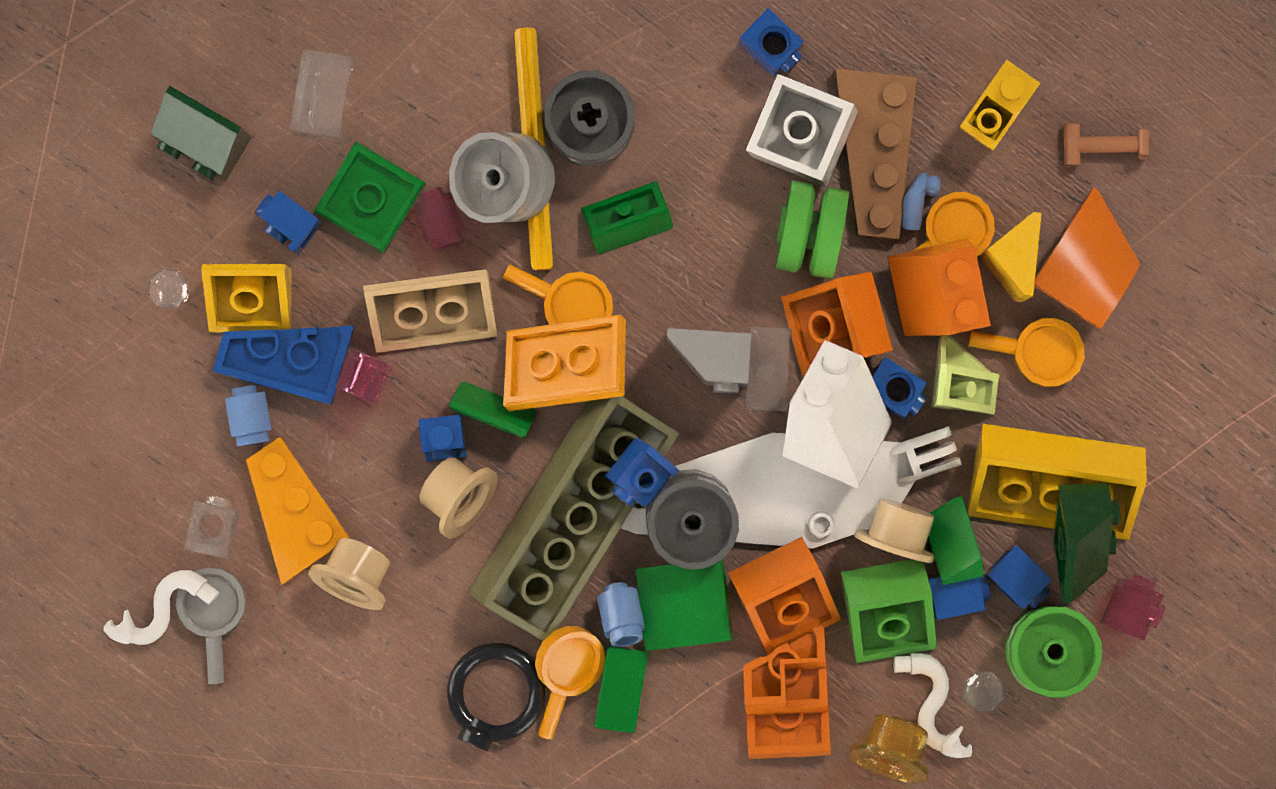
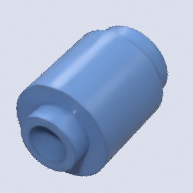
[224,385,272,447]
[597,582,645,647]

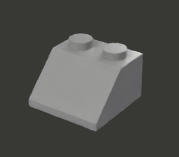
[666,328,751,394]

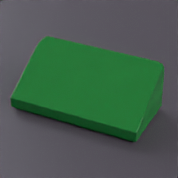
[581,181,673,255]
[449,382,536,439]
[928,496,983,585]
[594,645,649,733]

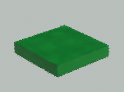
[314,141,426,254]

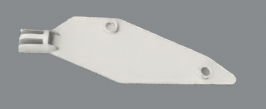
[621,426,962,549]

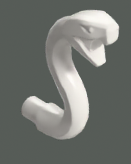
[103,570,219,645]
[893,653,972,758]

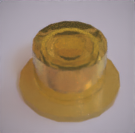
[848,714,929,783]

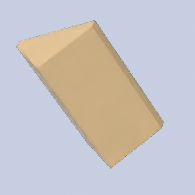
[363,269,498,353]

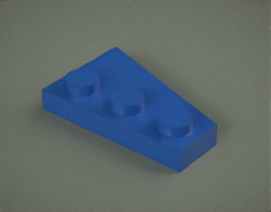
[213,326,355,405]

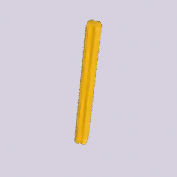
[514,27,553,270]

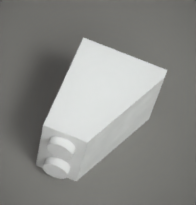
[783,340,892,489]

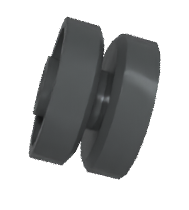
[544,71,634,167]
[645,469,739,569]

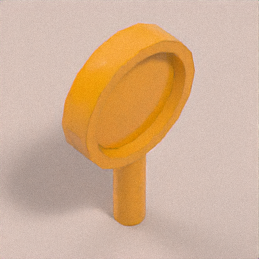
[912,192,995,256]
[503,264,613,325]
[968,318,1084,387]
[535,626,606,739]

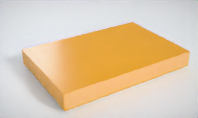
[503,315,626,411]

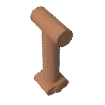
[1064,124,1149,166]

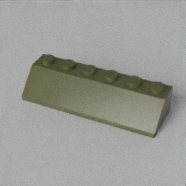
[468,397,679,641]

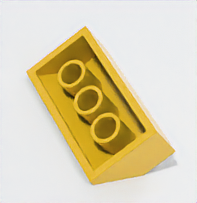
[967,424,1147,540]

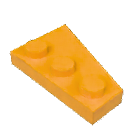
[246,437,350,585]

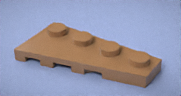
[835,69,917,241]

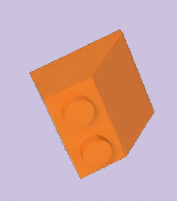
[887,238,991,336]
[781,272,893,376]
[728,537,842,655]

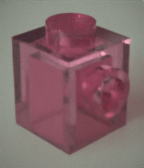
[1100,574,1165,641]

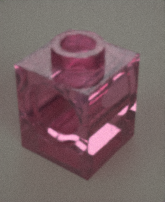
[336,349,393,405]

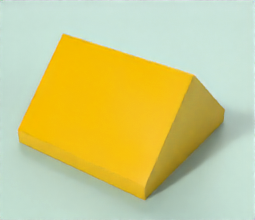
[978,212,1042,302]
[201,264,291,332]

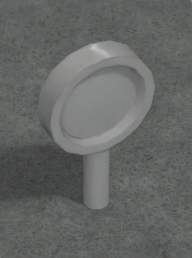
[175,567,247,684]

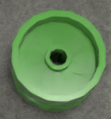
[775,180,849,280]
[1005,606,1102,698]

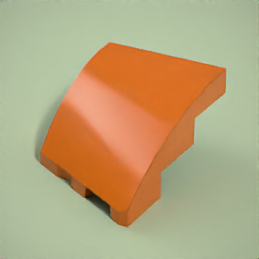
[1034,187,1140,330]
[743,625,831,759]

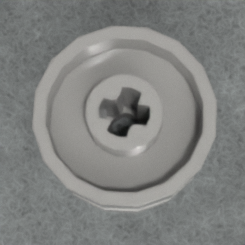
[449,132,555,223]

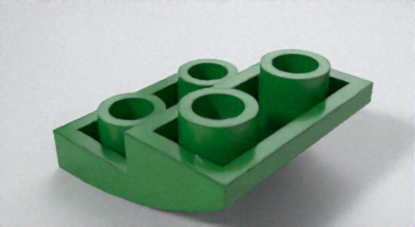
[636,558,734,651]

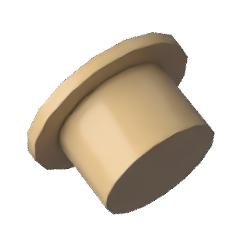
[419,457,498,539]
[855,498,935,563]
[308,538,390,610]

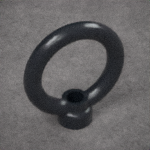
[447,643,546,752]

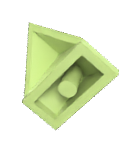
[931,335,999,415]

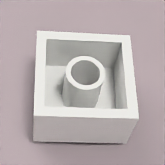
[746,74,858,187]

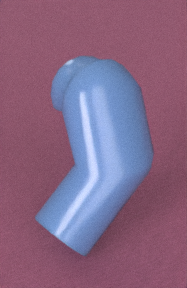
[901,172,941,230]

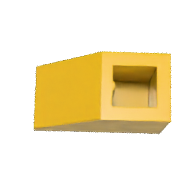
[959,60,1040,151]

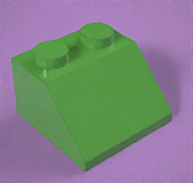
[841,559,937,663]

